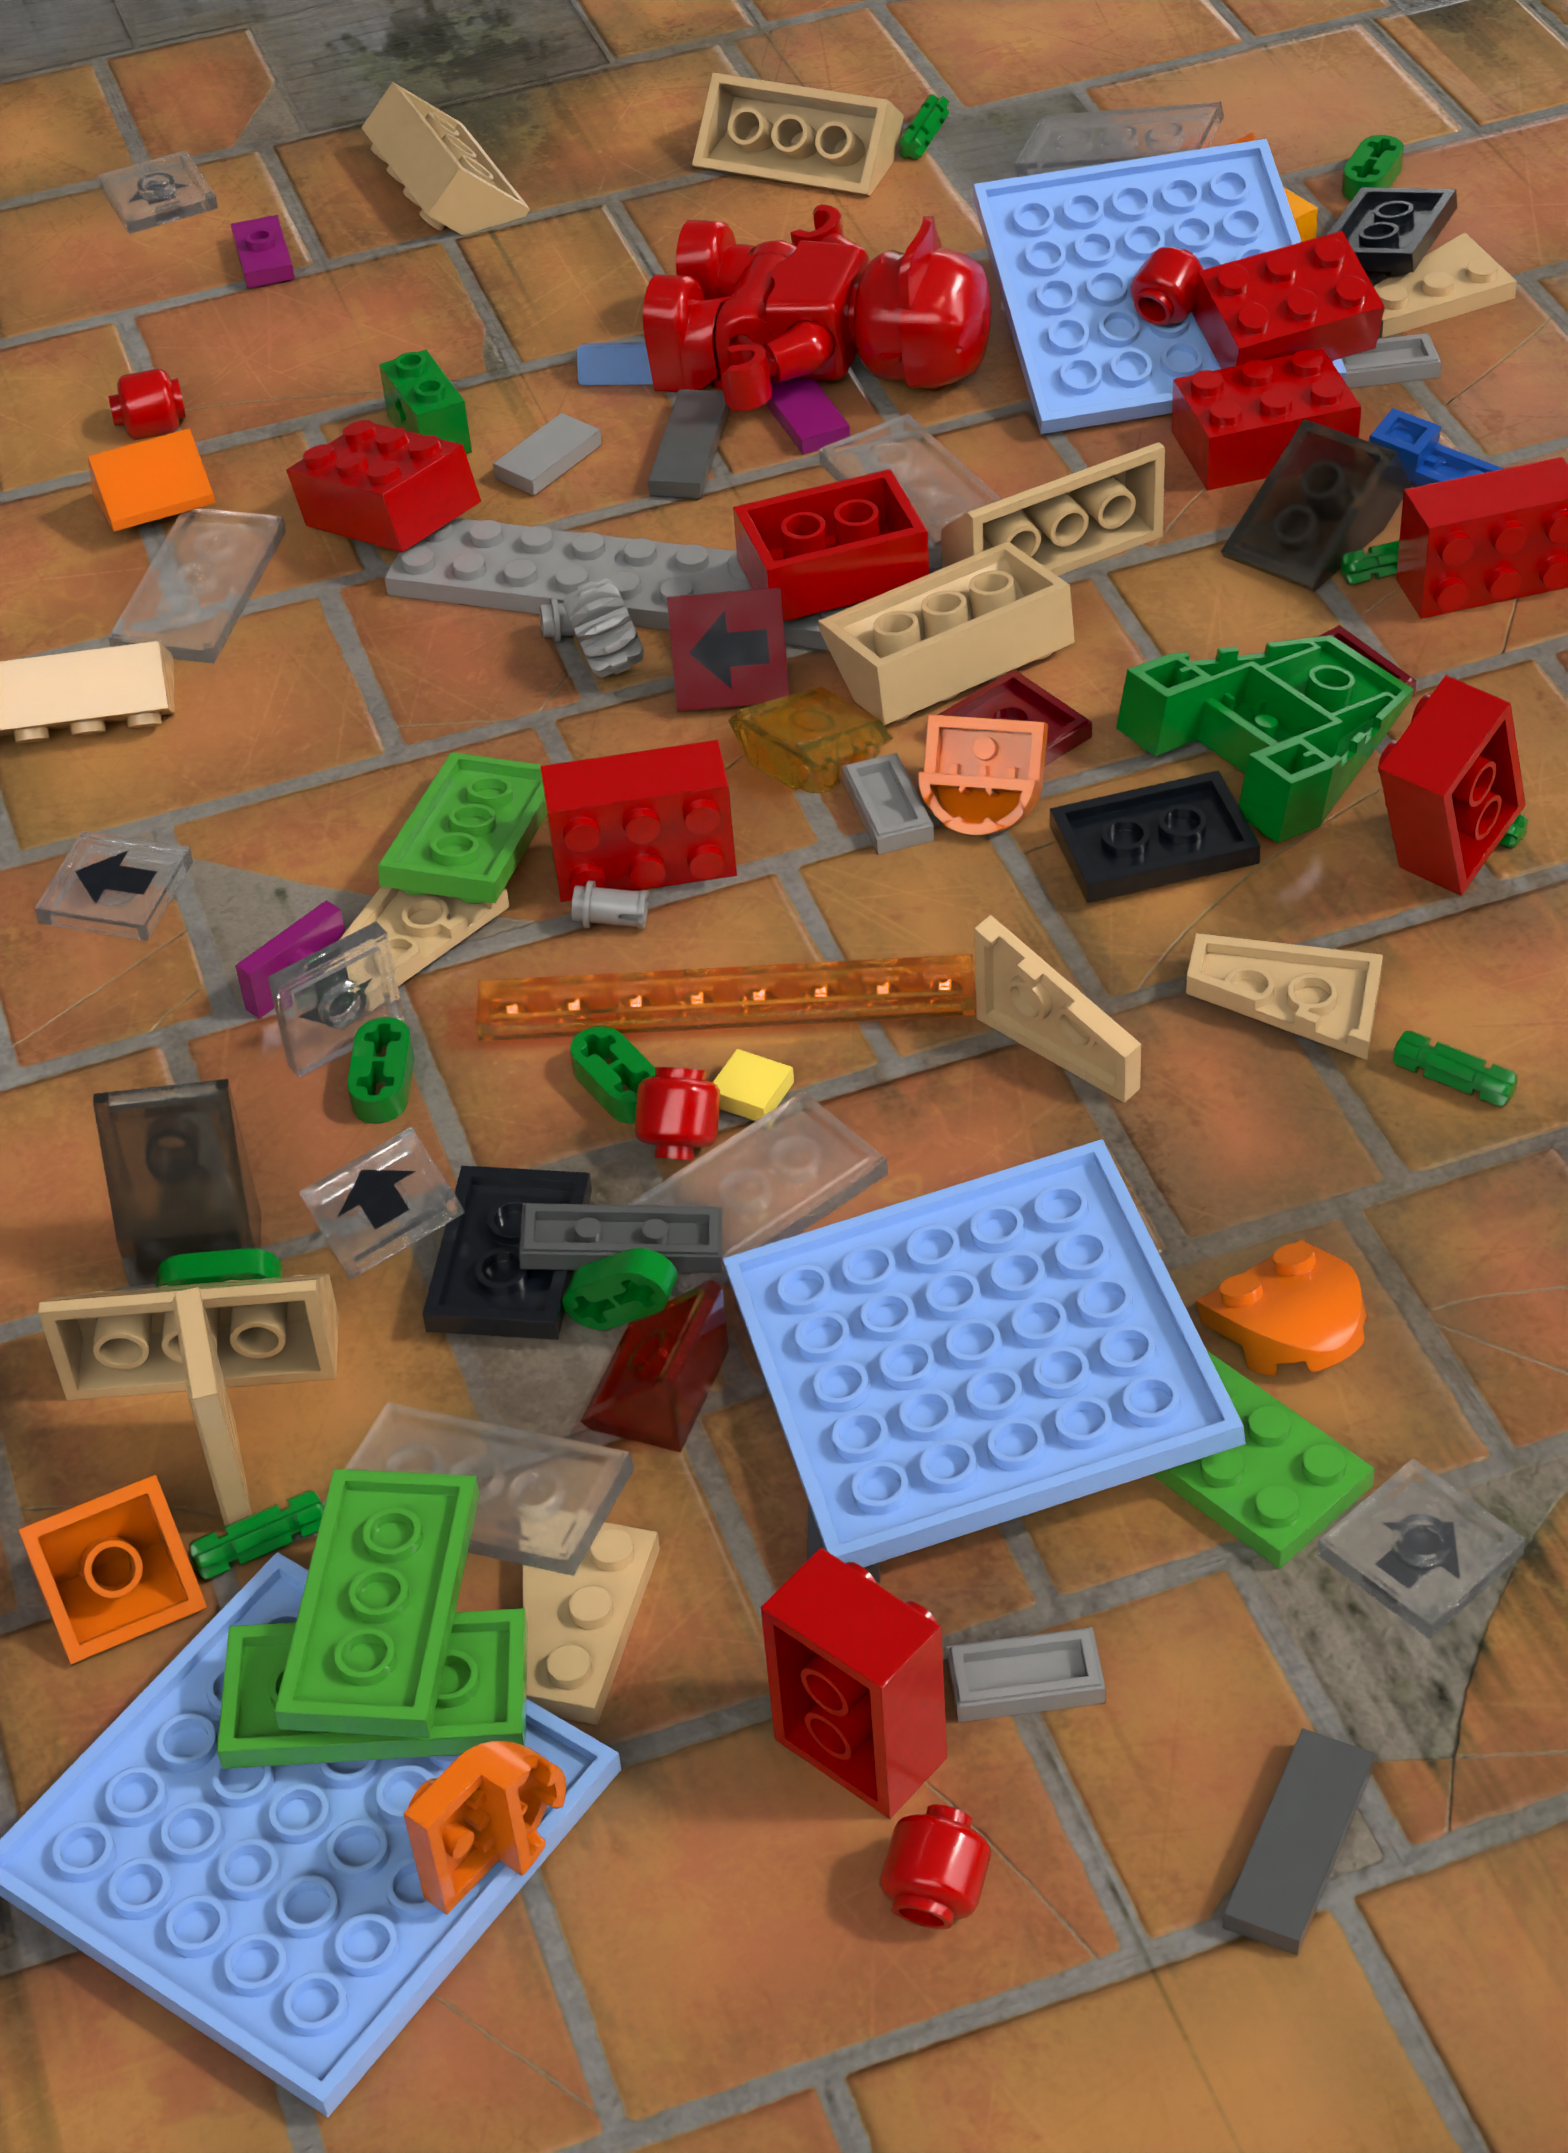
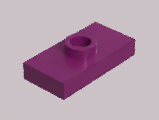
[231,215,295,288]
[235,900,345,1019]

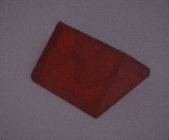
[580,1279,729,1452]

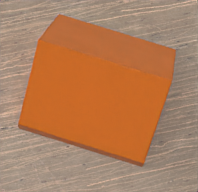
[88,428,216,532]
[18,1473,207,1664]

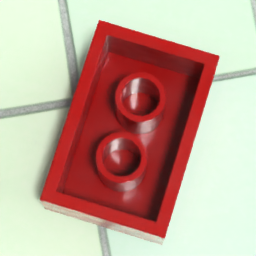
[1192,231,1385,369]
[1172,348,1361,491]
[286,420,481,552]
[1396,457,1568,619]
[733,469,929,621]
[1378,675,1526,896]
[540,740,737,902]
[760,1548,947,1819]

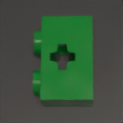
[379,349,472,454]

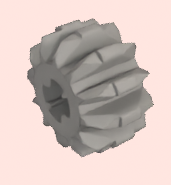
[563,578,644,678]

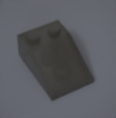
[1221,419,1411,592]
[93,1079,261,1287]

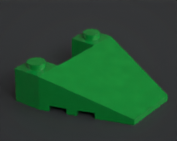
[1116,635,1414,843]

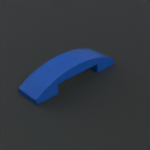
[1368,408,1504,486]

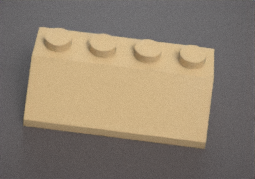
[692,72,904,197]
[361,82,530,235]
[941,442,1165,576]
[818,541,1075,726]
[0,641,175,743]
[38,1273,339,1401]

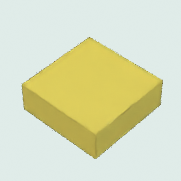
[713,1049,794,1124]

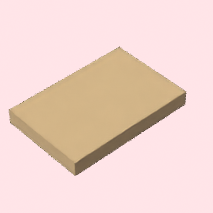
[172,1287,252,1526]

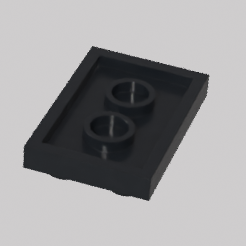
[1327,187,1457,277]
[1050,770,1260,903]
[423,1165,592,1340]

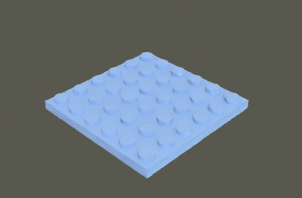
[973,139,1346,434]
[723,1139,1246,1567]
[0,1552,621,2118]

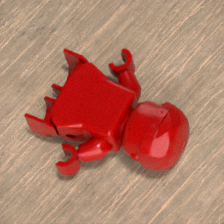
[642,204,992,411]

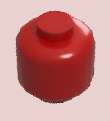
[1130,247,1204,325]
[108,369,186,440]
[635,1067,720,1160]
[879,1804,991,1929]

